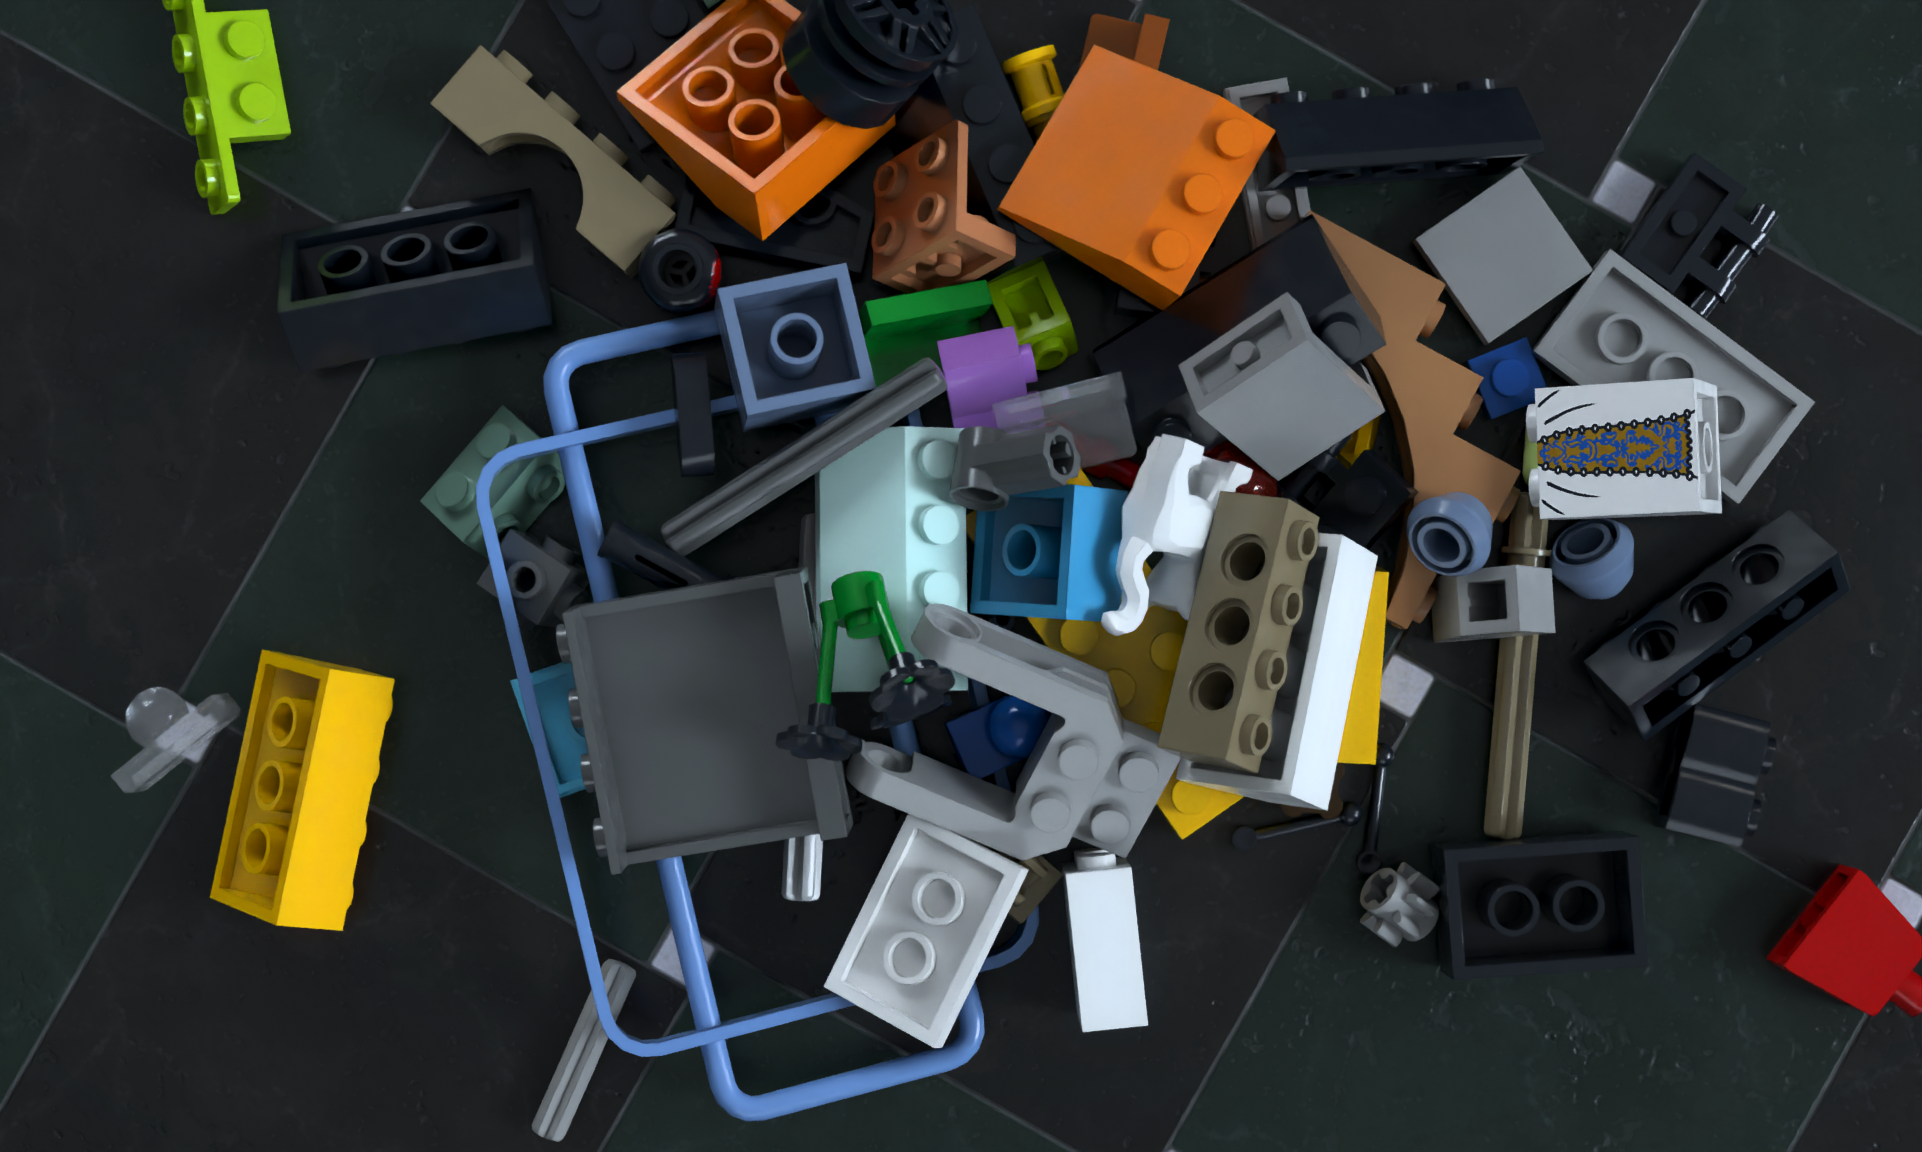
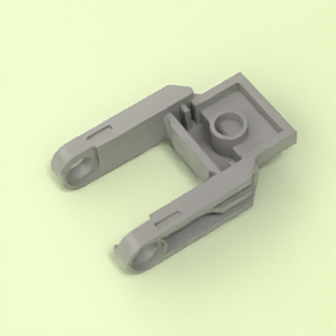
[845,604,1181,861]

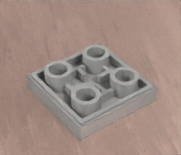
[1412,166,1593,345]

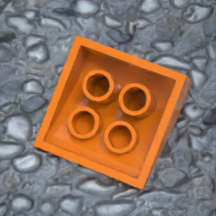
[616,0,896,241]
[997,45,1276,311]

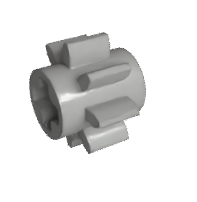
[1360,862,1440,947]

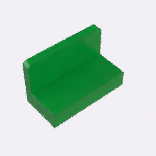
[858,280,993,388]

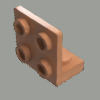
[871,119,1016,294]

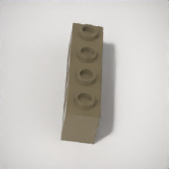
[1157,491,1320,774]

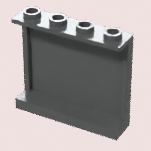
[556,566,853,875]

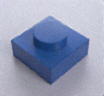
[1463,337,1547,421]

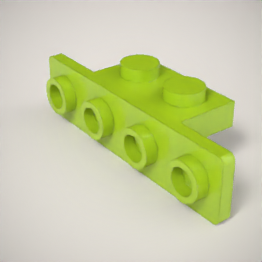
[162,0,291,215]

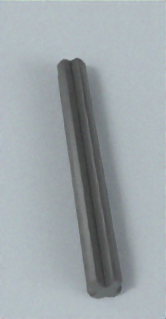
[661,357,947,556]

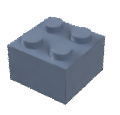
[714,263,876,432]

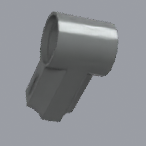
[949,424,1081,511]

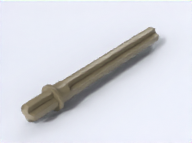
[1484,492,1552,840]

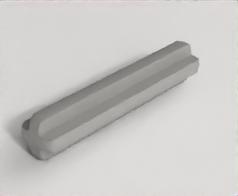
[532,959,636,1142]

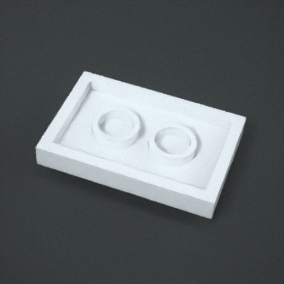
[824,813,1029,1048]

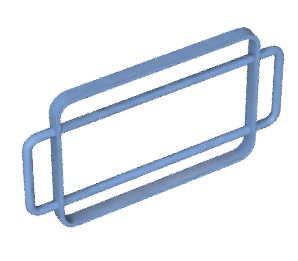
[476,310,1039,1122]

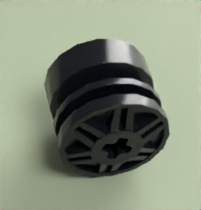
[782,0,958,129]

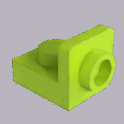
[988,261,1079,370]

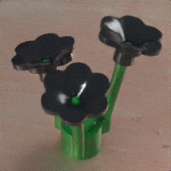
[775,571,955,761]

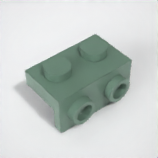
[420,404,566,559]

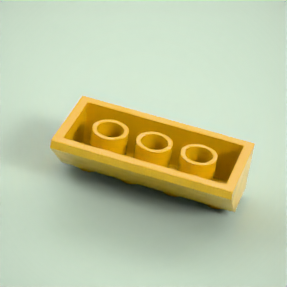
[210,649,395,931]

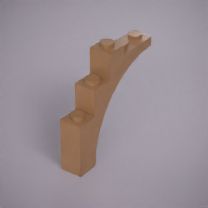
[1302,211,1521,629]

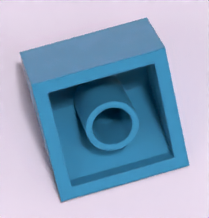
[970,484,1128,622]

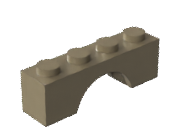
[430,45,677,279]

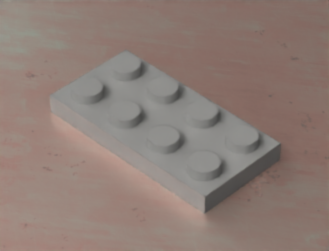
[1532,249,1815,505]

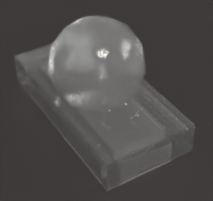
[111,687,241,793]

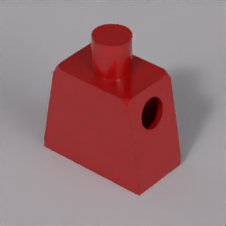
[1766,864,1922,1017]

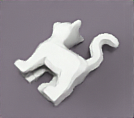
[1101,434,1253,636]

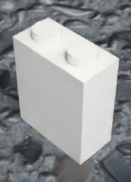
[1061,847,1148,1032]

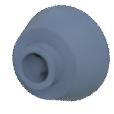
[1406,492,1493,577]
[1548,518,1634,600]

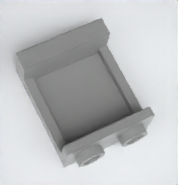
[1178,292,1385,481]

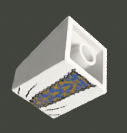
[1526,378,1722,520]

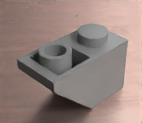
[1431,565,1556,643]

